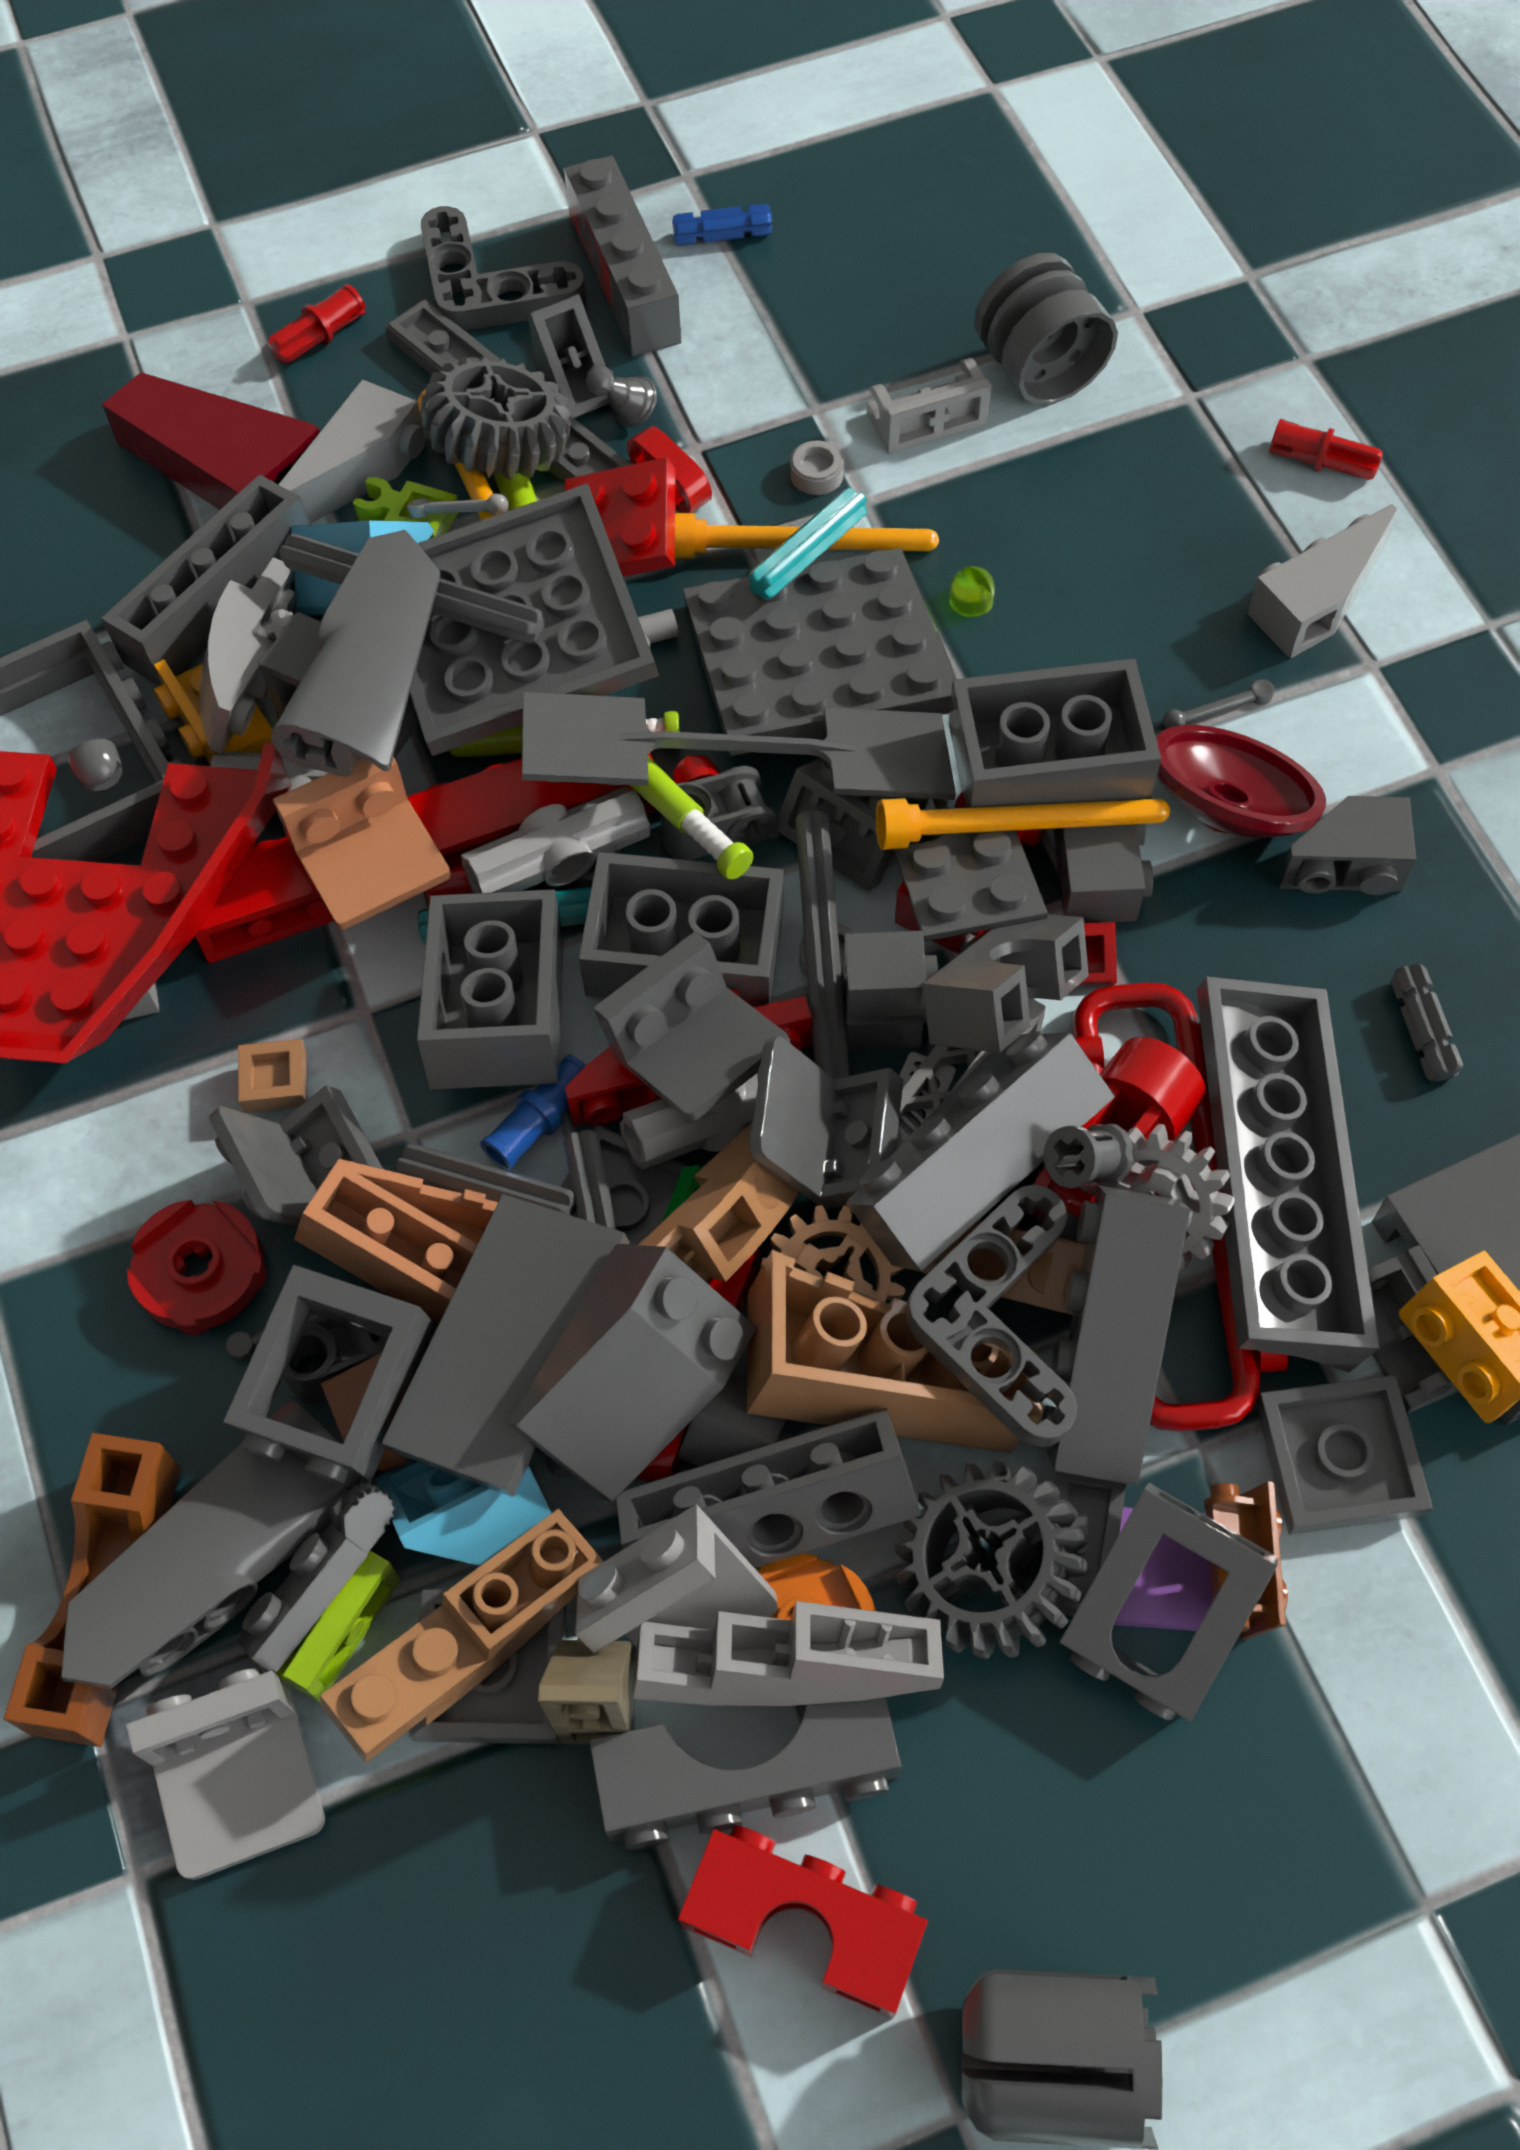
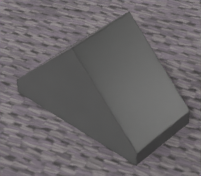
[528,294,610,418]

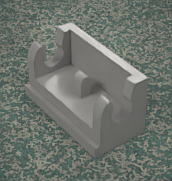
[866,357,992,454]

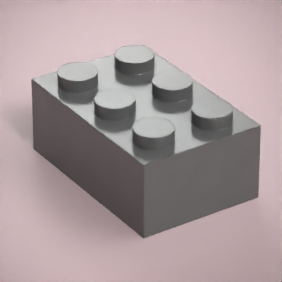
[949,658,1161,808]
[579,852,784,1007]
[417,890,564,1090]

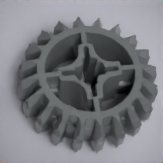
[420,356,571,480]
[894,1460,1090,1660]

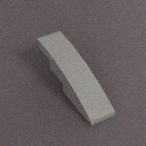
[633,1601,944,1706]

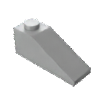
[278,379,426,524]

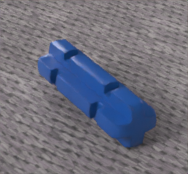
[672,203,772,246]

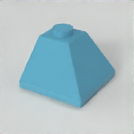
[374,1460,551,1566]

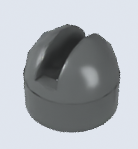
[68,739,122,793]

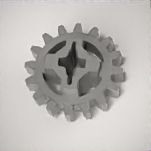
[1085,1124,1234,1271]

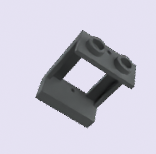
[1060,1483,1278,1722]

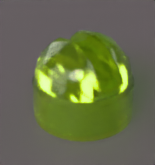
[949,565,995,617]

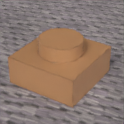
[238,1039,308,1113]

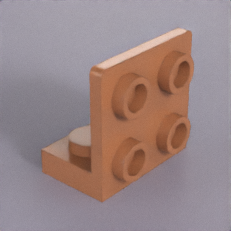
[273,757,451,930]

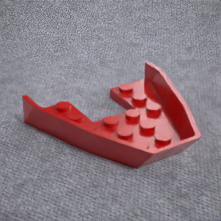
[0,742,292,1063]

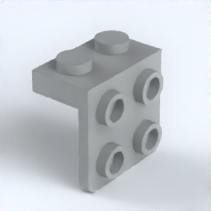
[575,1504,777,1653]
[126,1668,325,1880]

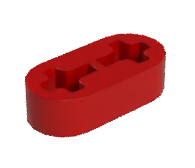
[626,426,712,513]

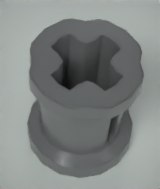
[1043,1124,1134,1188]

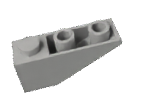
[1247,504,1397,659]

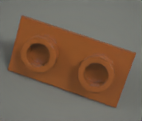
[1204,1481,1288,1640]

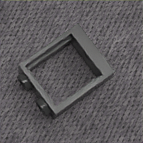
[223,1265,436,1485]

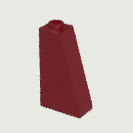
[102,372,320,510]

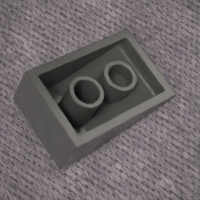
[508,1244,757,1502]

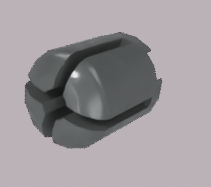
[961,1969,1163,2150]

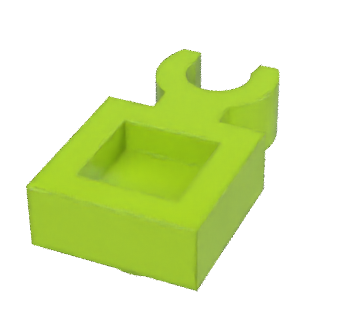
[353,477,459,539]

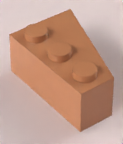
[294,1159,498,1325]

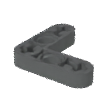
[421,206,586,331]
[904,1184,1078,1447]

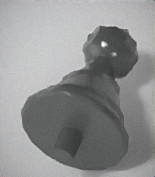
[585,364,657,428]

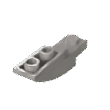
[199,557,297,754]

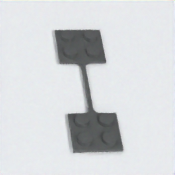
[894,631,1048,941]
[522,692,956,800]

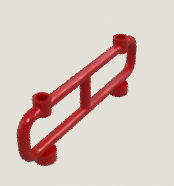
[1072,982,1288,1432]

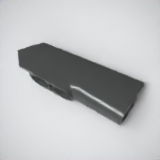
[271,530,440,777]
[61,1401,364,1689]

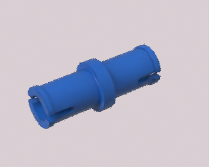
[480,1054,586,1171]

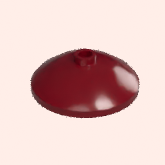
[1156,725,1326,837]

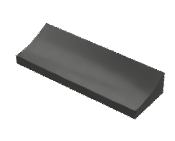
[1197,976,1380,1373]

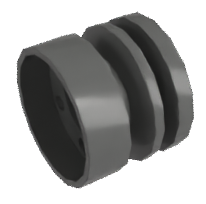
[974,253,1118,405]

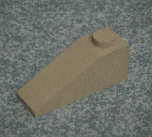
[538,1637,636,1744]

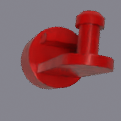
[1031,1037,1206,1219]

